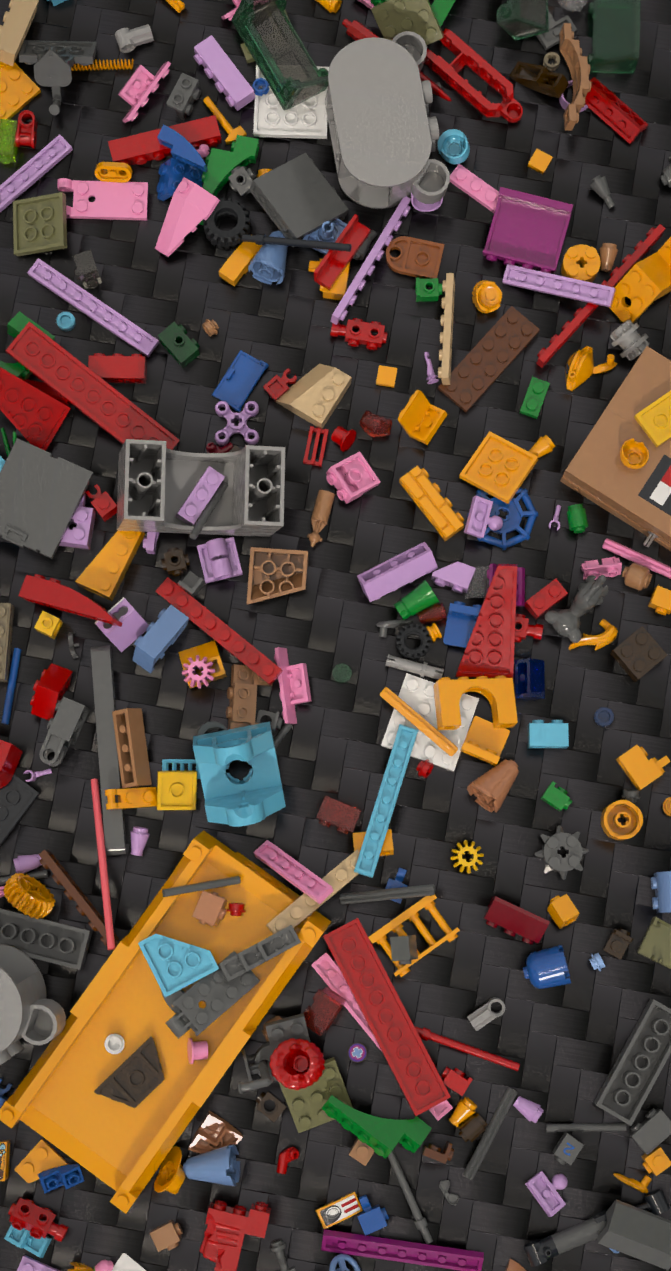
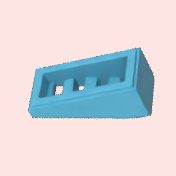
[162,759,201,779]

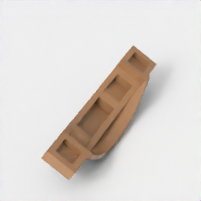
[559,23,591,131]

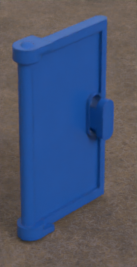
[212,350,269,412]

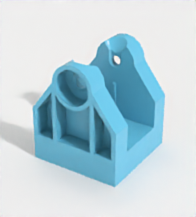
[193,722,286,827]

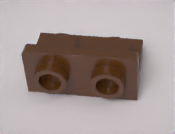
[420,1141,454,1164]

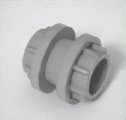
[610,320,649,360]

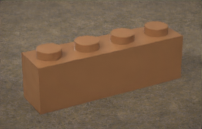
[112,708,152,788]

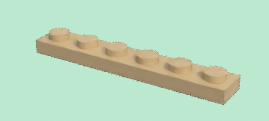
[438,273,455,385]
[266,850,360,934]

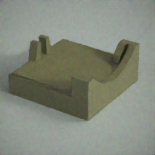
[637,917,671,969]

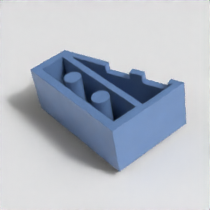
[133,605,189,674]

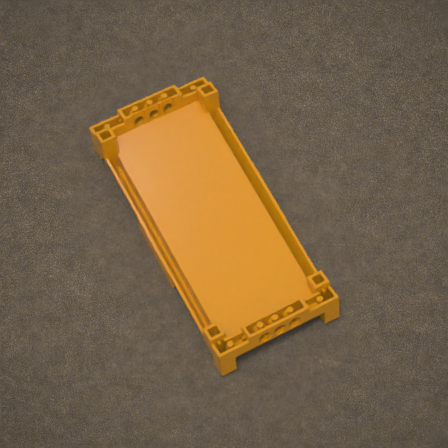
[0,830,331,1214]

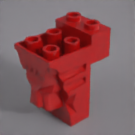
[199,1200,271,1271]

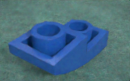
[38,1164,84,1193]

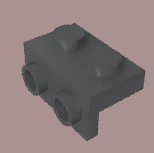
[166,73,201,120]

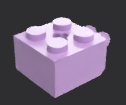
[59,494,96,550]

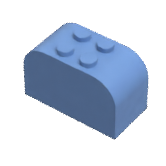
[651,871,671,913]

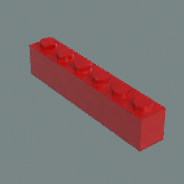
[108,115,222,166]

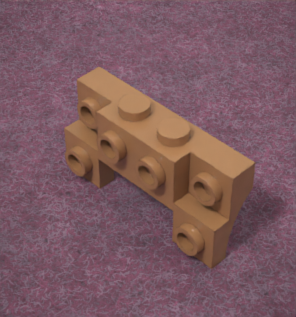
[226,664,273,730]

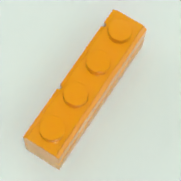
[399,466,464,541]

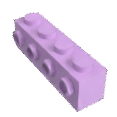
[194,35,255,111]
[357,542,438,602]

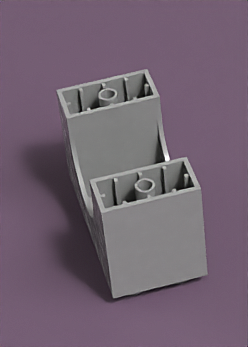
[117,439,285,537]

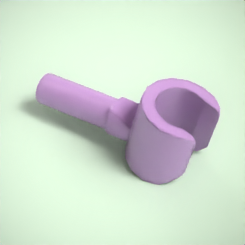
[548,505,561,531]
[23,769,52,782]

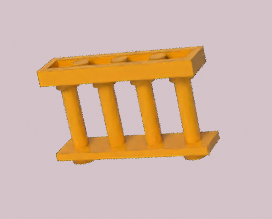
[368,894,460,977]

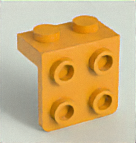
[398,390,448,445]

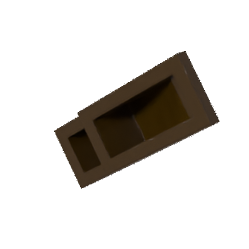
[509,61,569,98]

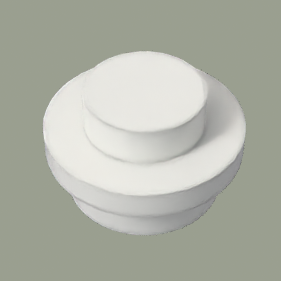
[104,1034,125,1054]

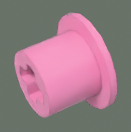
[187,1038,208,1064]

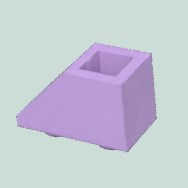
[431,561,476,594]

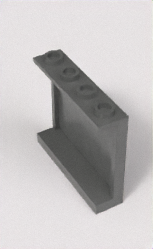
[249,153,349,247]

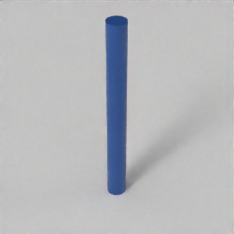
[1,648,22,725]

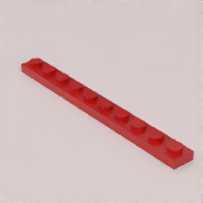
[536,224,666,368]

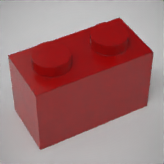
[525,579,568,620]

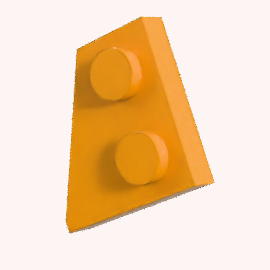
[14,1139,69,1183]

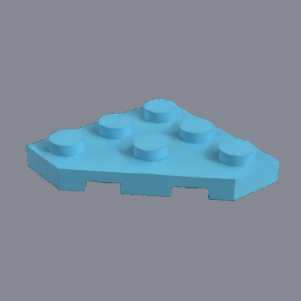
[138,934,220,997]

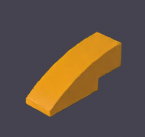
[218,234,262,287]

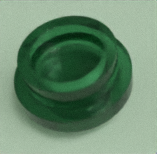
[333,664,352,683]

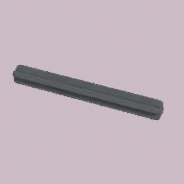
[340,884,436,905]
[463,1087,517,1180]

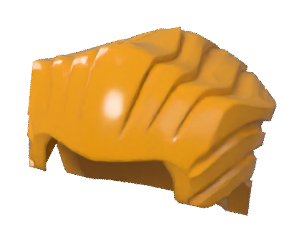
[472,280,502,313]

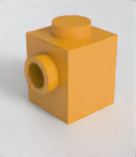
[648,585,671,615]
[547,894,580,929]
[641,1146,671,1176]

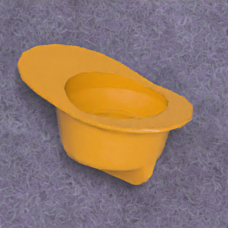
[154,1146,186,1194]

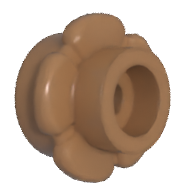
[202,319,219,337]

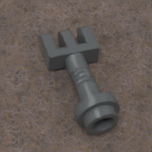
[270,1239,296,1271]

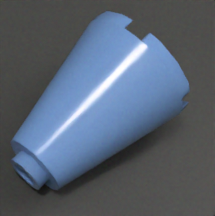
[248,231,288,285]
[183,1144,240,1186]

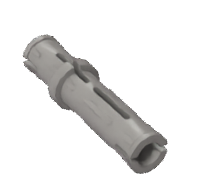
[385,654,444,680]

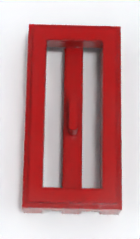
[303,426,329,467]

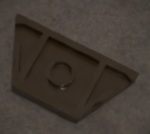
[94,1036,165,1108]

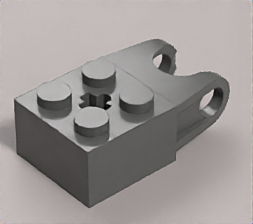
[39,697,90,767]

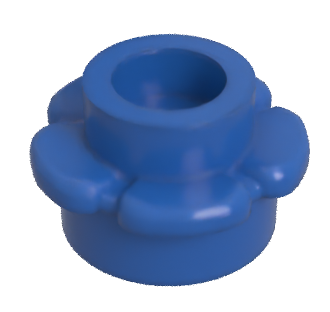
[252,78,269,96]

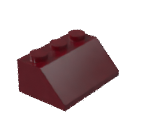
[483,896,550,945]

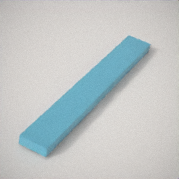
[354,724,418,878]

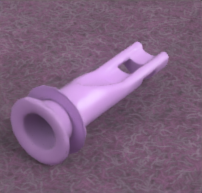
[424,352,439,384]

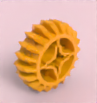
[3,873,55,919]

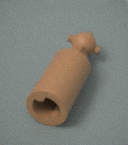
[307,490,335,547]

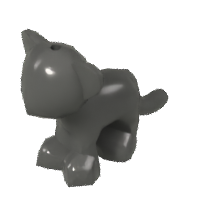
[545,575,609,643]

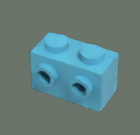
[528,720,569,748]

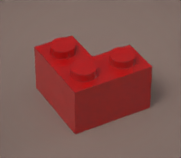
[30,663,73,720]

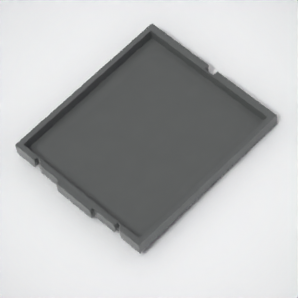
[0,438,94,559]

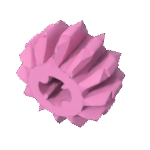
[182,655,215,689]

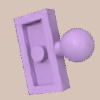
[464,496,503,539]
[525,1171,568,1217]

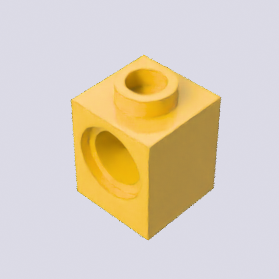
[34,611,63,640]

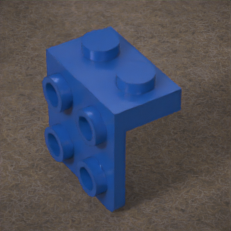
[156,158,203,201]
[443,601,482,648]

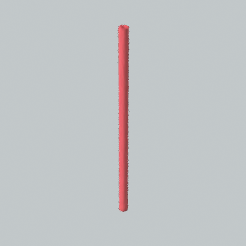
[90,778,115,950]

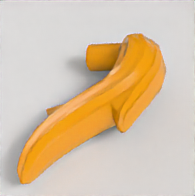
[569,619,618,650]

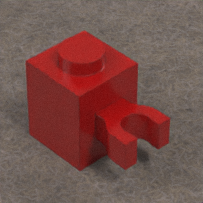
[85,484,117,522]

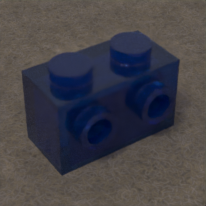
[515,658,545,700]

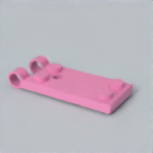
[57,178,149,221]

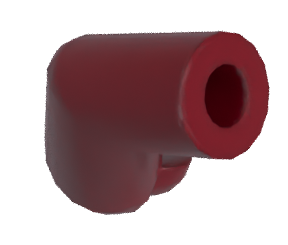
[206,442,233,453]

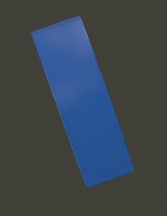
[157,124,208,173]

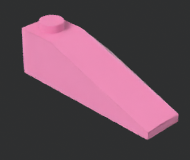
[155,177,220,257]

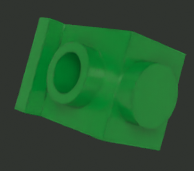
[415,278,442,302]
[540,781,572,812]

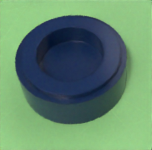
[594,707,614,727]

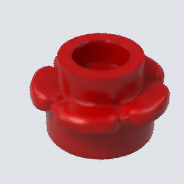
[416,759,434,778]
[227,903,246,916]

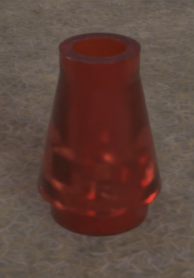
[418,603,447,624]

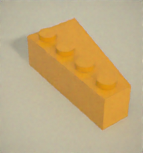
[75,531,145,601]

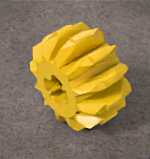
[450,840,484,874]

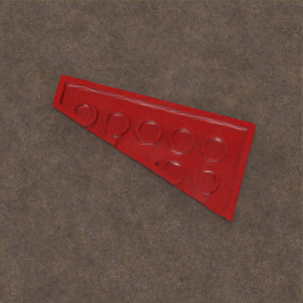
[0,367,71,451]
[456,564,517,678]

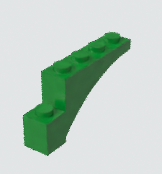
[199,135,260,225]
[321,1095,432,1159]

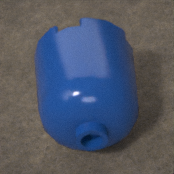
[523,945,571,989]

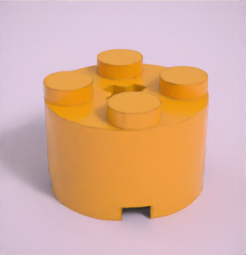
[561,244,601,283]
[601,800,643,840]

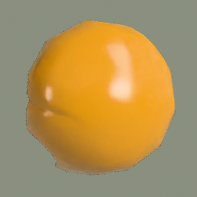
[620,438,649,469]

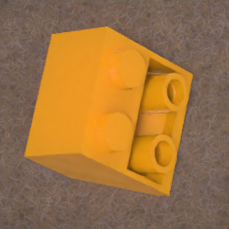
[178,640,227,689]

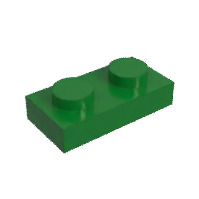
[519,377,550,419]

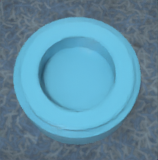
[56,312,76,331]

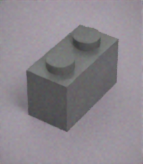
[629,1108,671,1155]

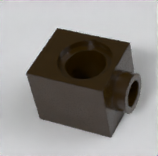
[256,1090,287,1123]

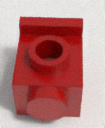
[440,1066,473,1096]

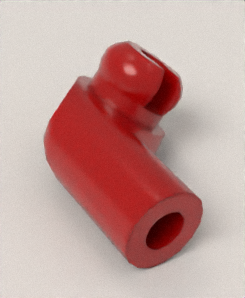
[277,1147,299,1174]

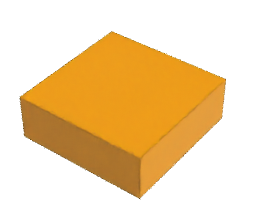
[527,149,553,175]
[376,365,397,388]

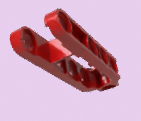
[424,29,523,123]

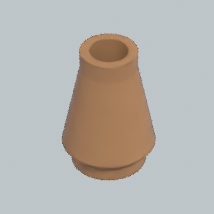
[600,243,618,272]

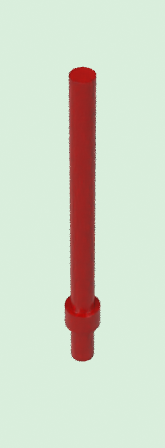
[414,1026,520,1071]

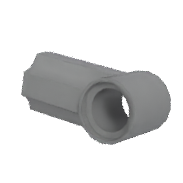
[115,24,154,53]
[467,997,505,1031]

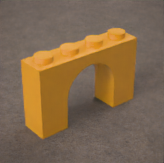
[433,675,518,730]

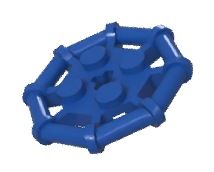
[467,488,539,550]

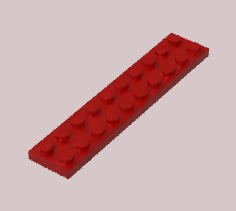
[6,321,180,450]
[323,918,451,1116]

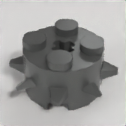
[535,826,589,880]

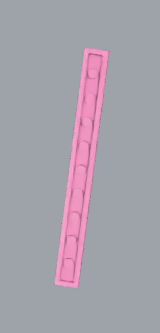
[311,952,453,1121]

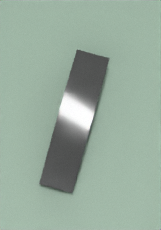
[218,925,301,982]

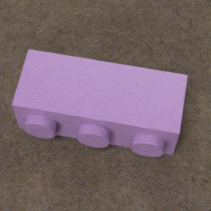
[175,466,225,526]

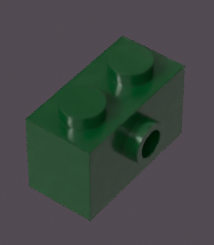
[157,322,200,368]

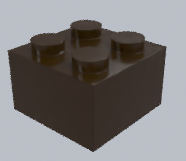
[610,626,667,682]

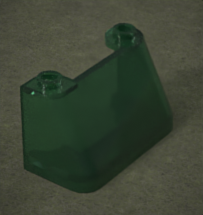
[587,0,641,74]

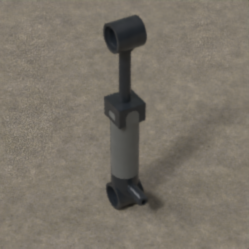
[523,1189,670,1267]

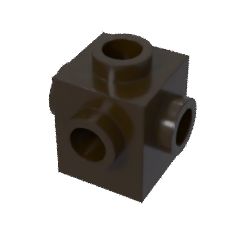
[161,548,190,577]

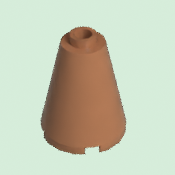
[467,759,519,813]

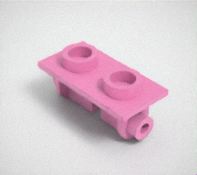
[581,556,622,580]

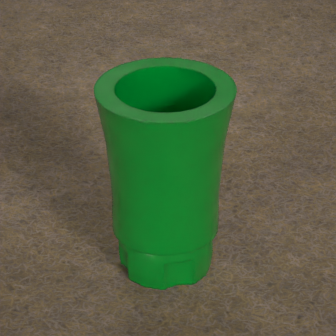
[394,580,439,620]

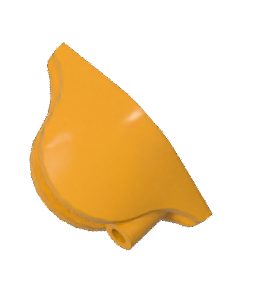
[565,346,594,391]

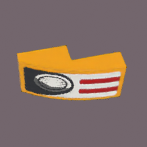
[316,1192,363,1229]

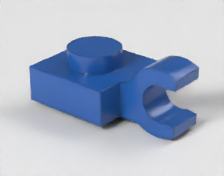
[385,867,407,904]

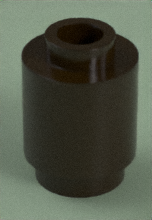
[458,1113,488,1142]

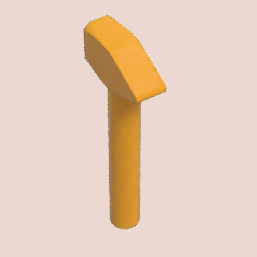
[203,96,247,145]

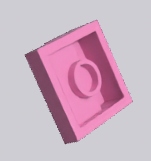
[326,451,380,504]

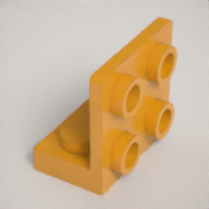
[460,716,510,766]

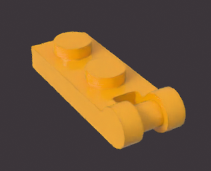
[105,787,157,810]

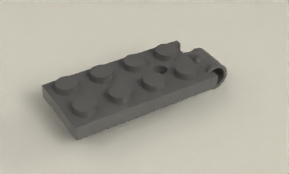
[165,951,260,1039]

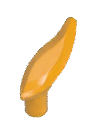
[592,354,617,374]
[613,1173,652,1193]

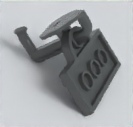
[19,40,97,115]
[238,1013,310,1099]

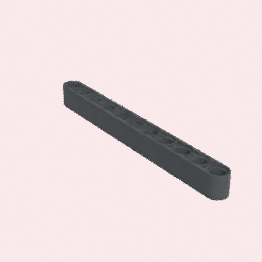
[91,645,127,856]

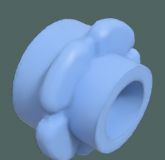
[589,953,606,971]

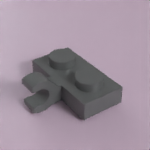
[536,11,577,50]

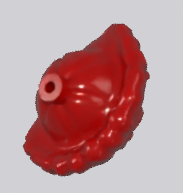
[269,1038,325,1090]

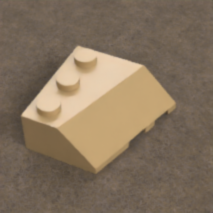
[274,364,351,429]

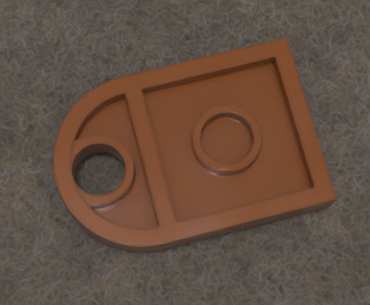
[386,236,445,279]

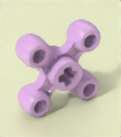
[215,401,259,446]

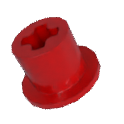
[331,426,356,452]

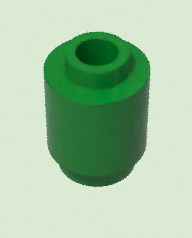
[566,504,588,533]

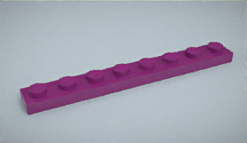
[321,1229,484,1271]

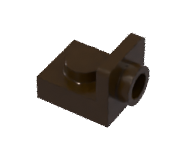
[603,928,633,960]

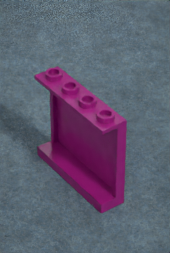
[483,187,573,274]

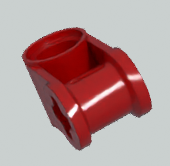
[15,110,38,148]

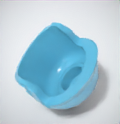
[437,129,470,165]

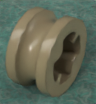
[543,52,560,71]

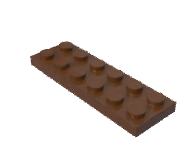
[438,306,540,413]
[39,850,121,948]

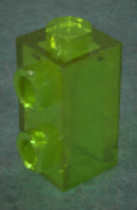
[0,119,18,164]

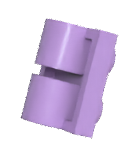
[197,537,243,583]

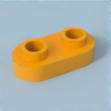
[95,162,132,183]

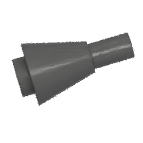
[589,175,615,209]
[353,230,377,260]

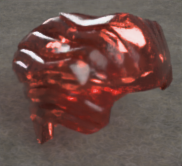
[359,410,392,437]

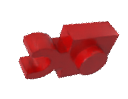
[263,368,297,402]

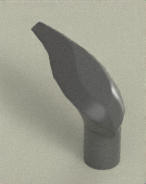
[376,619,413,637]

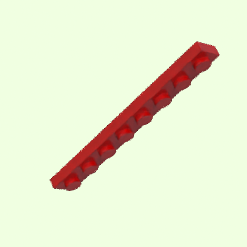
[155,577,283,686]

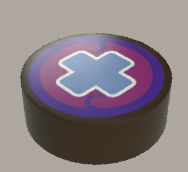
[348,1042,367,1063]

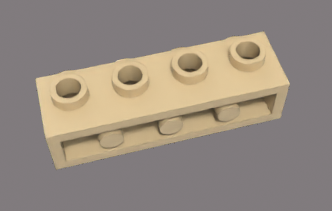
[0,0,39,66]

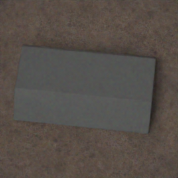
[597,1199,671,1270]

